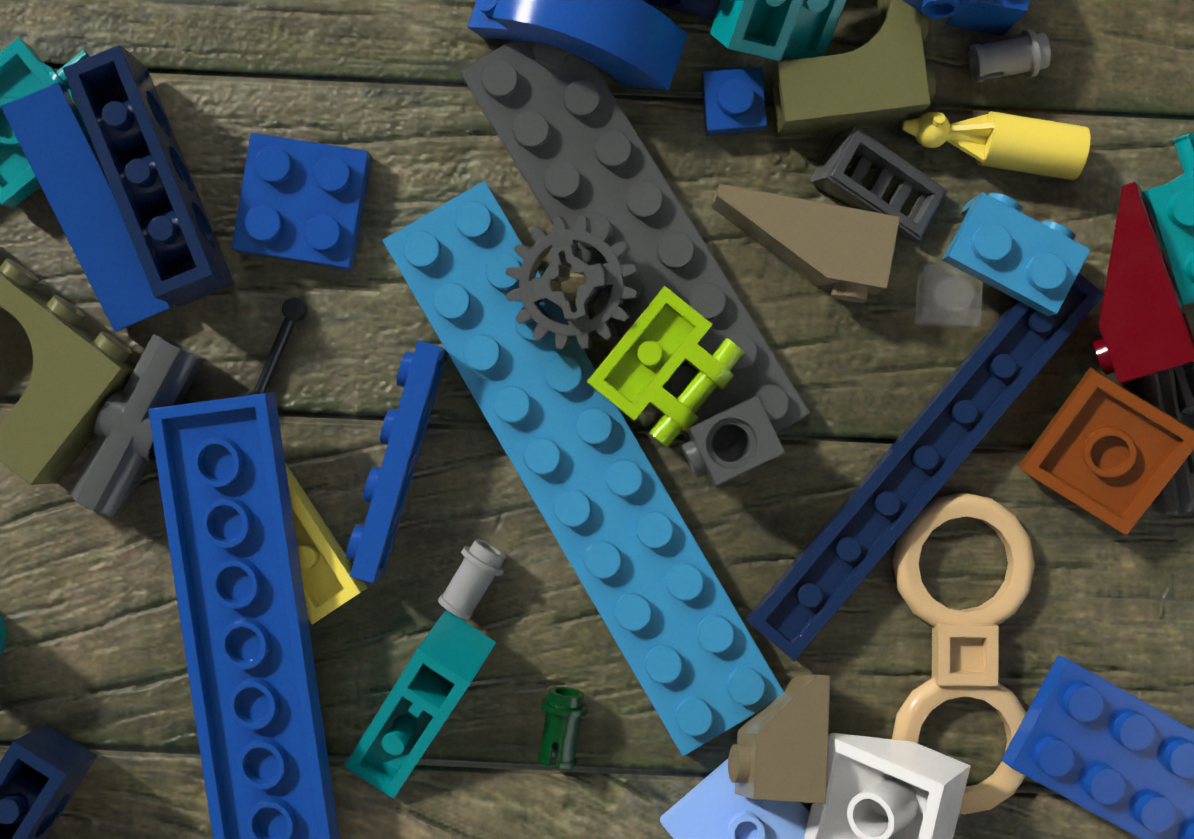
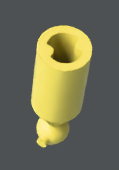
[902,111,1091,181]

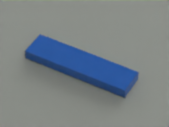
[0,82,174,332]

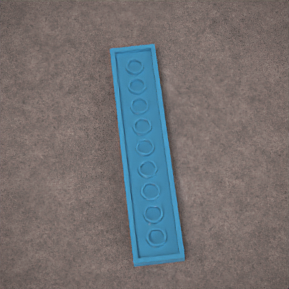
[382,181,784,756]

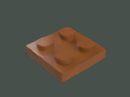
[1019,367,1194,536]

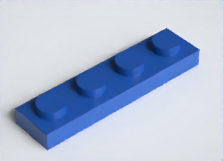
[346,340,448,583]

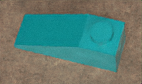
[344,610,496,799]

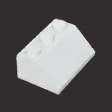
[804,733,971,839]

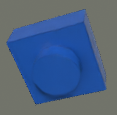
[701,67,767,136]

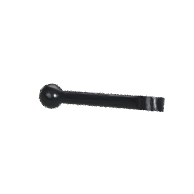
[245,297,308,396]

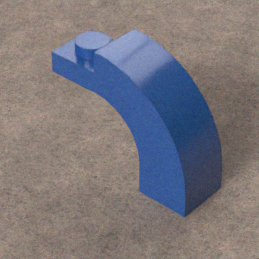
[467,0,688,90]

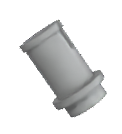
[968,29,1051,83]
[438,539,506,620]

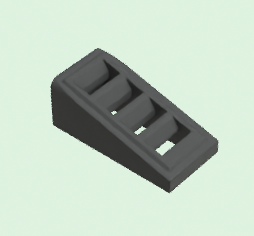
[810,126,948,242]

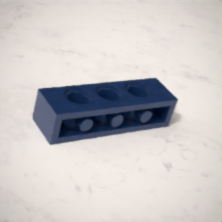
[63,45,234,306]
[0,724,97,839]

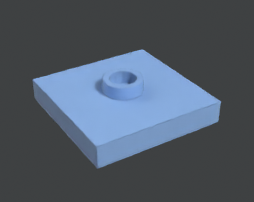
[660,759,810,839]

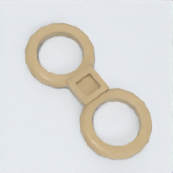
[892,492,1035,815]

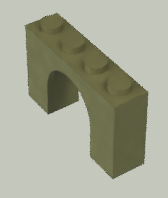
[769,0,936,137]
[0,258,136,485]

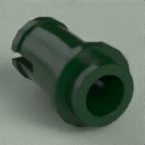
[537,687,588,769]

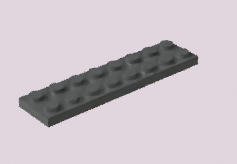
[460,40,810,475]

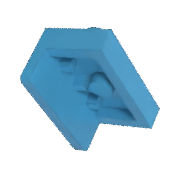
[942,192,1091,317]

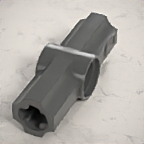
[68,334,205,518]

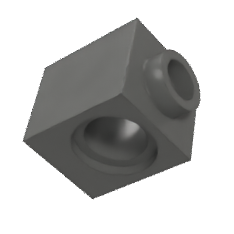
[681,396,785,485]

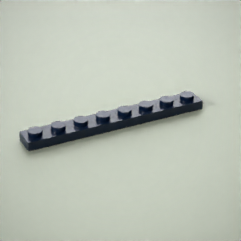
[745,273,1104,661]

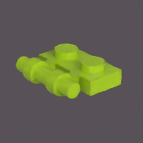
[587,286,744,448]

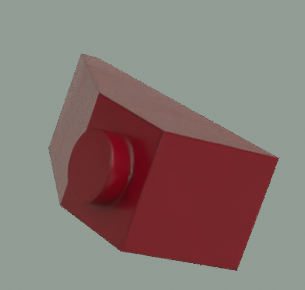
[1094,182,1194,384]

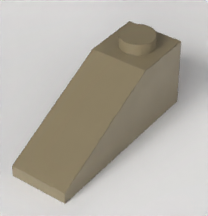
[712,184,900,303]

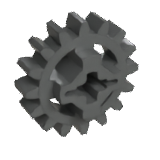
[506,215,640,349]

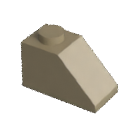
[728,675,830,804]

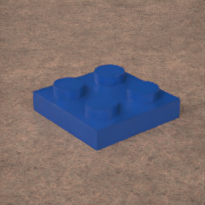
[231,133,372,271]

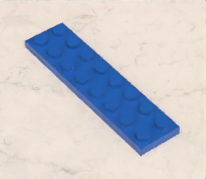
[148,392,340,839]

